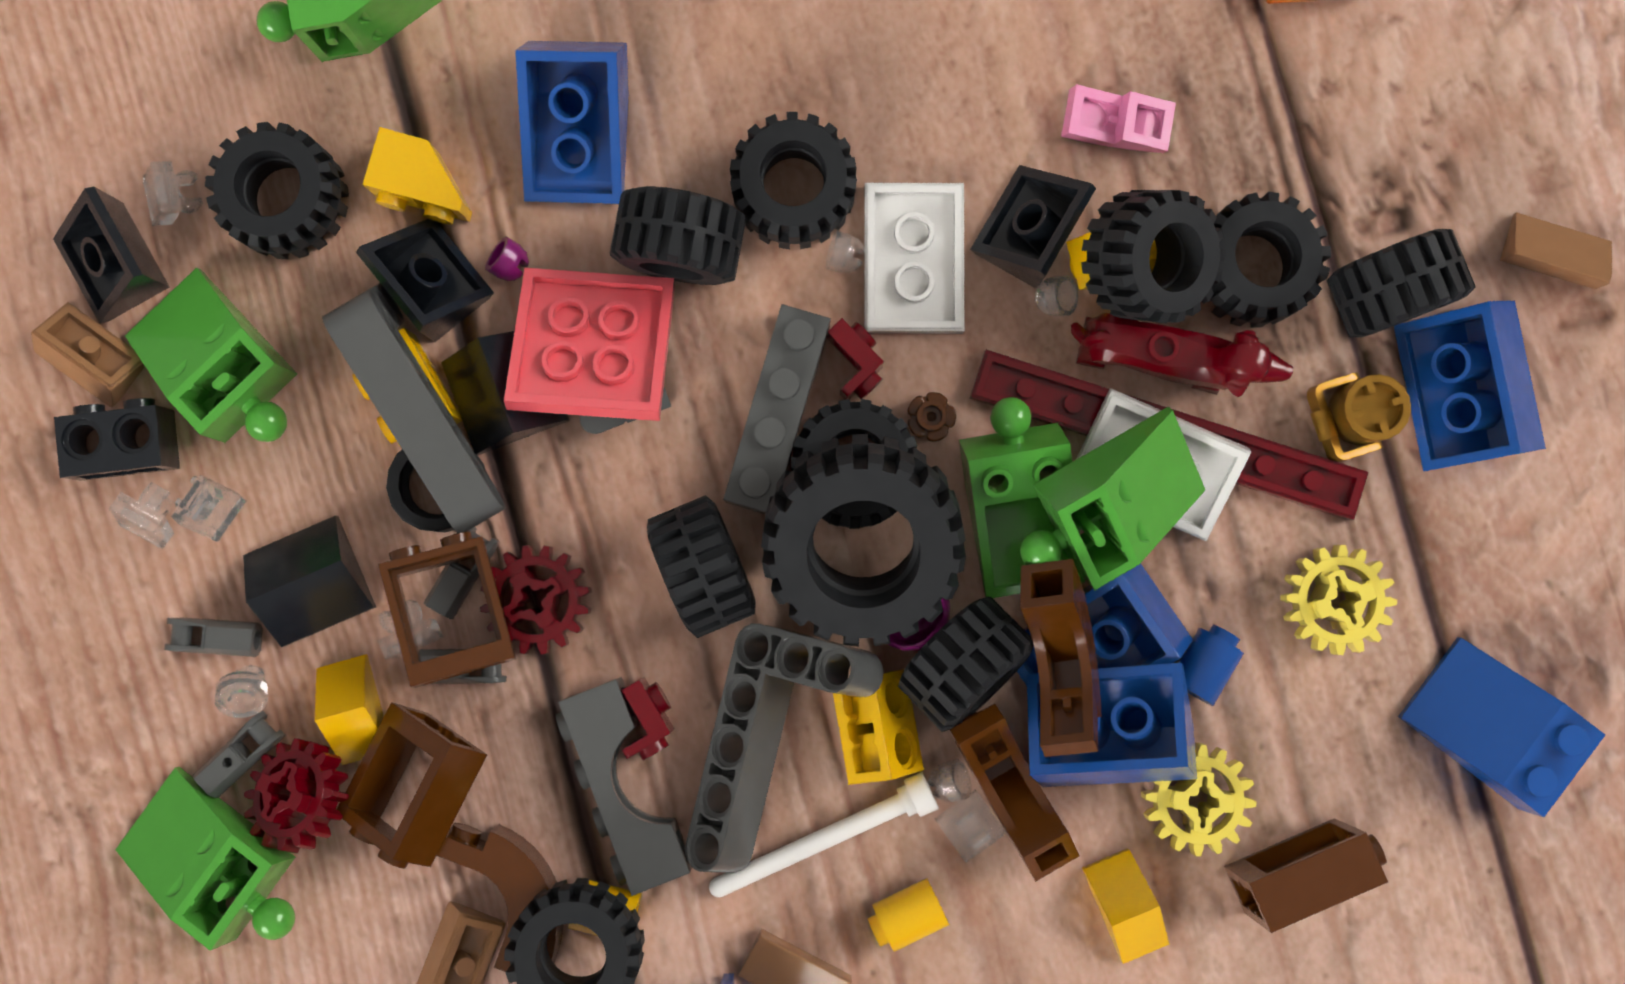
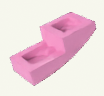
[1061,84,1176,153]

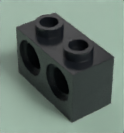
[54,398,180,481]

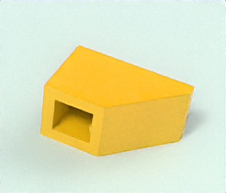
[362,127,472,225]

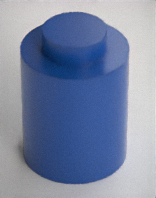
[1179,624,1244,706]

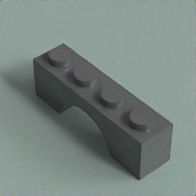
[723,304,831,514]
[556,677,692,896]

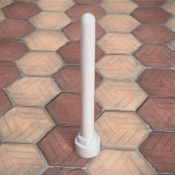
[709,772,939,897]

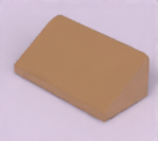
[1500,212,1612,289]
[31,302,145,408]
[417,902,506,984]
[738,928,852,984]

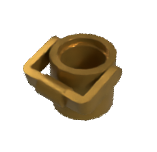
[1307,372,1411,462]

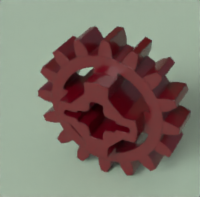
[480,545,592,654]
[244,738,349,853]

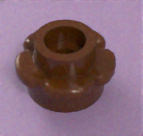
[907,392,956,442]

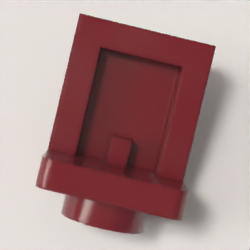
[827,318,884,400]
[622,677,675,761]

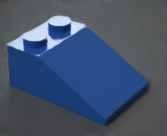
[515,41,629,204]
[1017,563,1193,686]
[1398,637,1606,817]

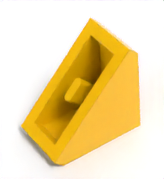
[315,654,384,765]
[1082,848,1169,964]

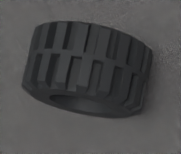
[730,112,857,250]
[205,122,349,259]
[610,186,747,285]
[1081,190,1225,324]
[1202,192,1331,328]
[1326,229,1476,338]
[791,399,917,529]
[647,495,756,638]
[898,596,1034,732]
[504,878,645,984]

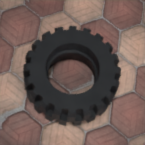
[761,434,966,647]

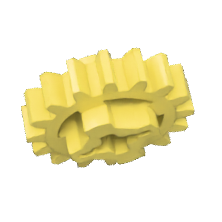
[1280,545,1397,655]
[1141,742,1257,857]

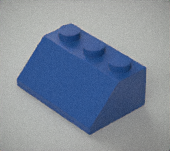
[1394,300,1546,472]
[1027,663,1197,787]

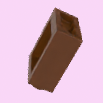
[378,531,516,688]
[337,702,487,869]
[1224,818,1388,933]

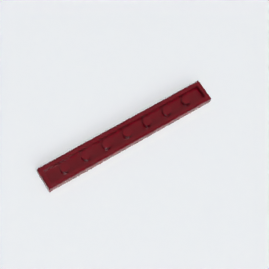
[970,349,1369,520]

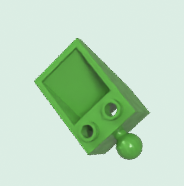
[256,0,442,62]
[125,268,297,443]
[959,397,1085,598]
[1020,407,1205,591]
[115,767,296,951]

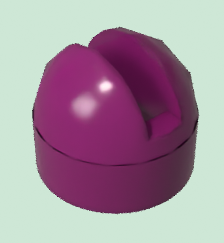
[485,236,529,281]

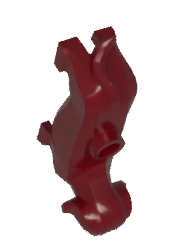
[1071,313,1293,397]

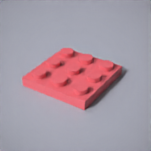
[504,267,675,421]

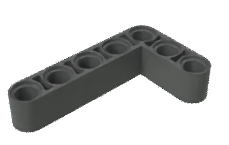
[322,283,506,533]
[685,623,884,872]

